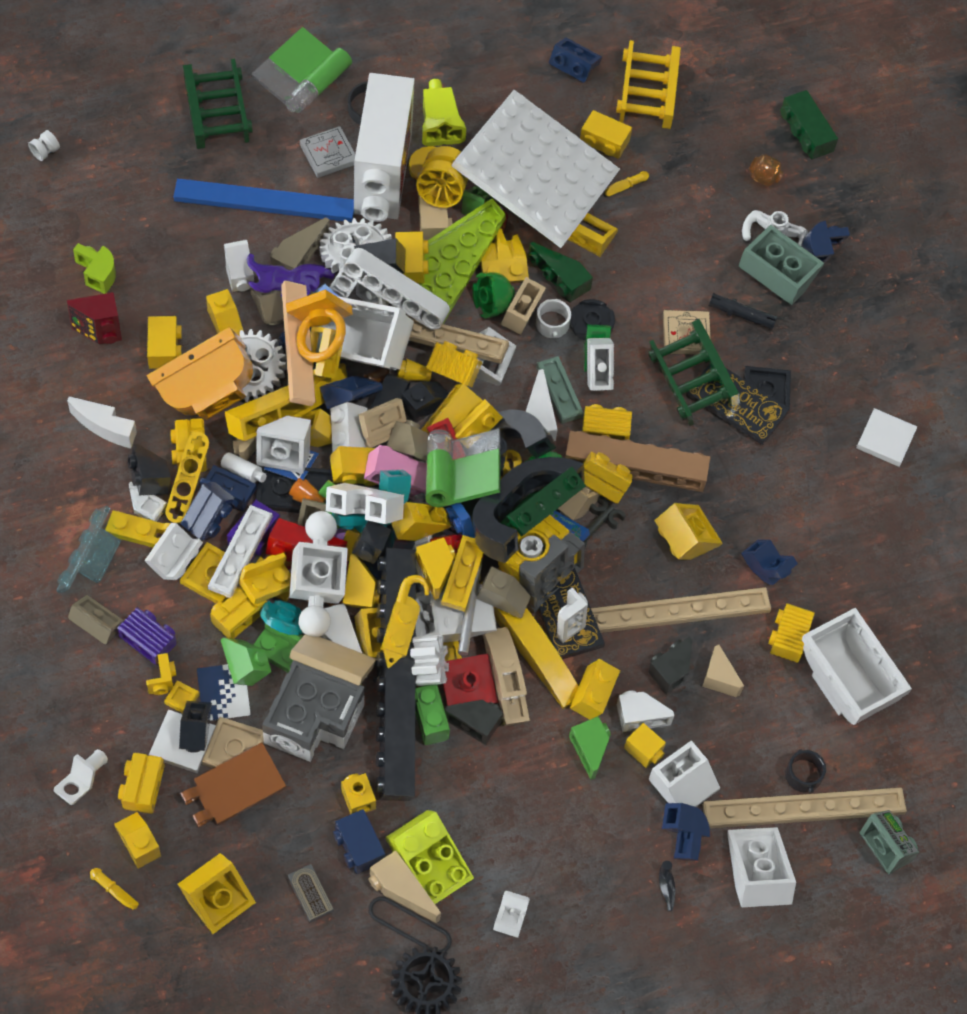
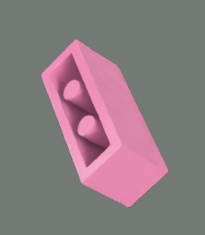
[364,445,427,504]

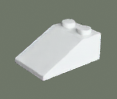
[727,827,796,907]

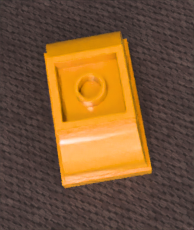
[146,327,253,420]

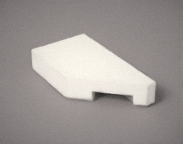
[129,482,168,522]

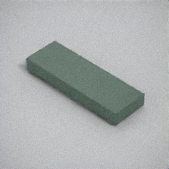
[536,356,584,424]

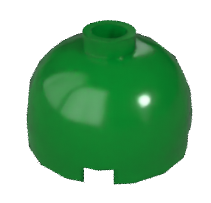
[472,272,515,318]

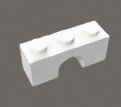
[326,483,404,524]

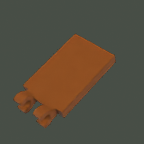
[181,742,287,827]

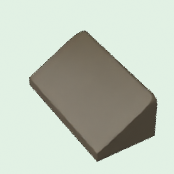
[68,595,124,644]

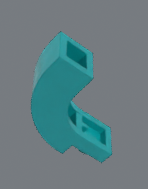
[332,469,411,533]

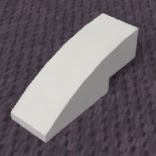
[67,397,137,449]

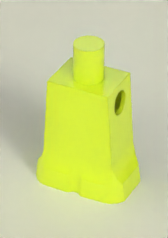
[422,79,466,146]

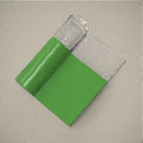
[251,27,352,113]
[426,429,500,507]

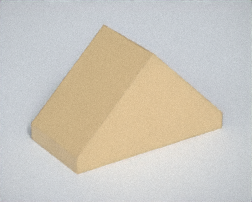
[702,645,744,697]

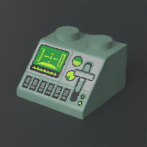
[859,810,919,875]

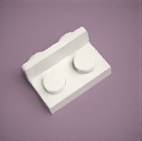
[145,523,203,580]
[557,588,588,643]

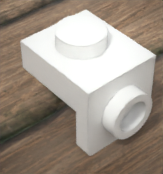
[493,891,530,938]

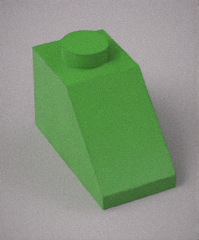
[221,638,271,686]
[569,716,611,780]

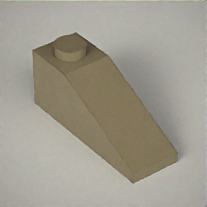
[270,217,330,270]

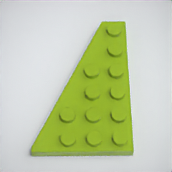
[417,198,506,324]

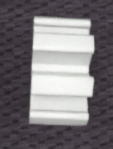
[410,635,449,686]

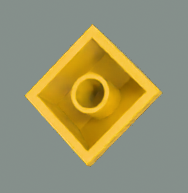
[654,503,723,560]
[178,853,256,934]

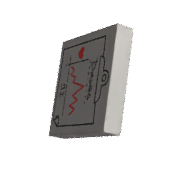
[300,126,355,178]

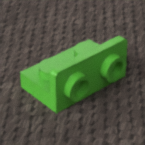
[254,623,303,673]

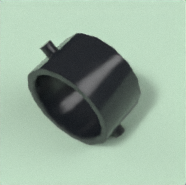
[785,749,826,793]

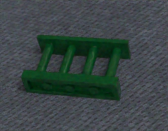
[183,59,253,149]
[648,318,740,426]
[500,466,586,536]

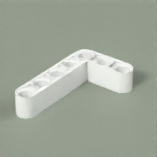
[329,248,450,330]

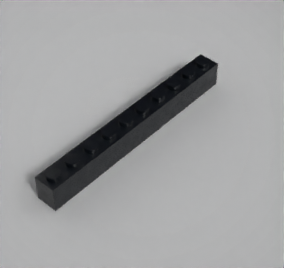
[375,548,416,801]

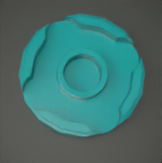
[260,600,304,635]

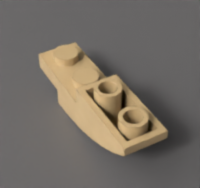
[483,627,530,726]

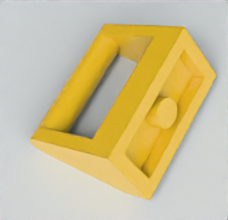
[568,213,618,257]
[310,326,343,379]

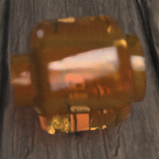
[749,154,783,187]

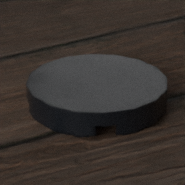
[570,299,615,340]

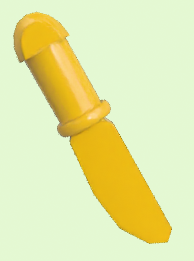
[605,171,649,196]
[90,868,139,909]

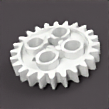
[319,218,392,273]
[240,329,287,402]

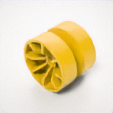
[416,146,469,208]

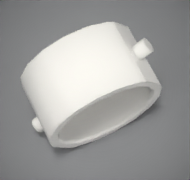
[536,299,571,338]

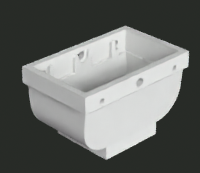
[316,296,414,370]
[802,608,912,725]

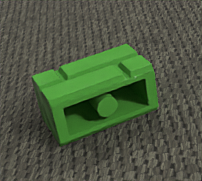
[415,684,450,745]

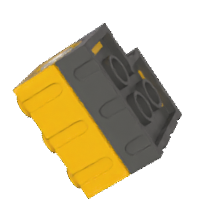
[498,515,585,613]

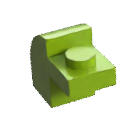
[73,243,116,294]

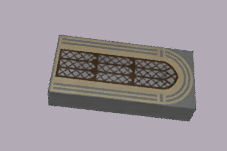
[288,864,334,923]

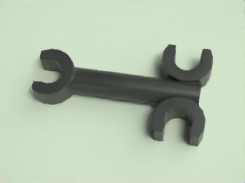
[583,495,626,550]

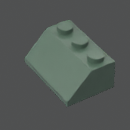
[739,225,824,305]

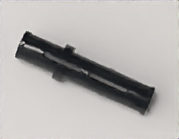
[708,292,777,330]

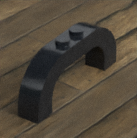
[473,457,585,563]

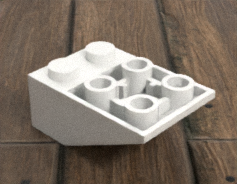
[415,584,497,642]

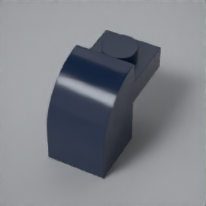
[801,221,850,263]
[741,539,798,585]
[662,803,710,861]

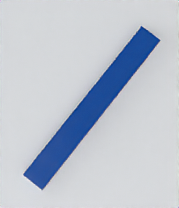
[173,178,354,222]

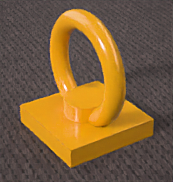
[286,289,353,362]

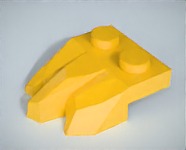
[480,228,529,283]

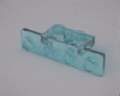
[56,505,121,594]

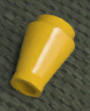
[397,358,432,382]

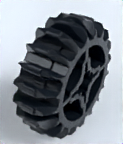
[390,945,462,1014]

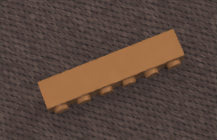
[565,431,710,492]

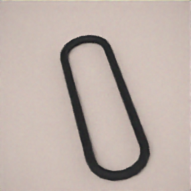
[369,897,452,954]

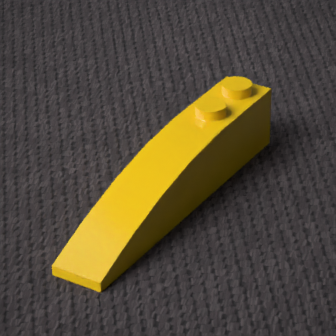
[480,582,579,709]

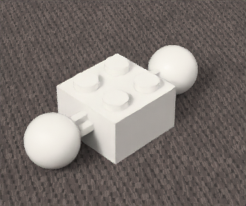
[289,511,348,637]

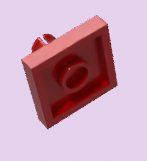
[442,654,498,706]

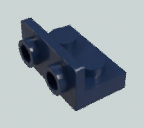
[549,37,602,82]

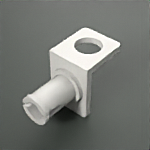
[54,749,108,805]

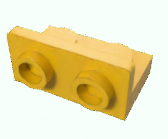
[454,399,503,450]
[239,553,291,605]

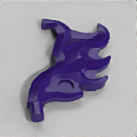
[246,254,335,297]

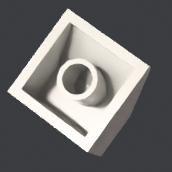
[257,416,311,473]

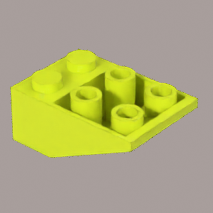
[385,810,474,904]

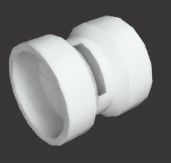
[28,130,60,161]

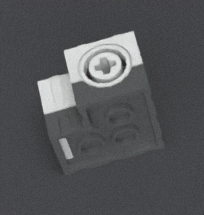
[262,660,364,762]

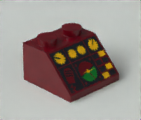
[67,292,122,344]

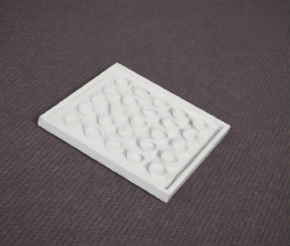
[451,90,620,248]

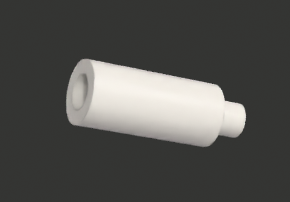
[221,452,266,483]

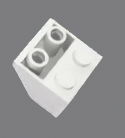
[649,740,720,807]

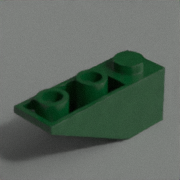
[528,242,593,303]

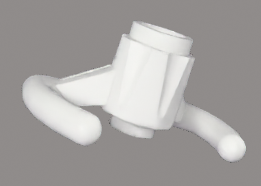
[742,210,808,246]

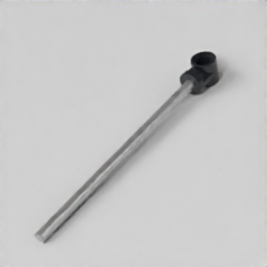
[458,436,507,656]

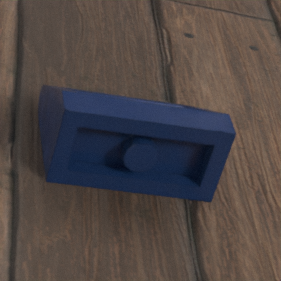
[320,375,383,409]

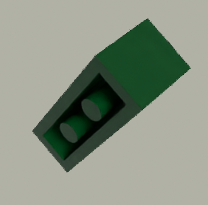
[780,90,838,160]

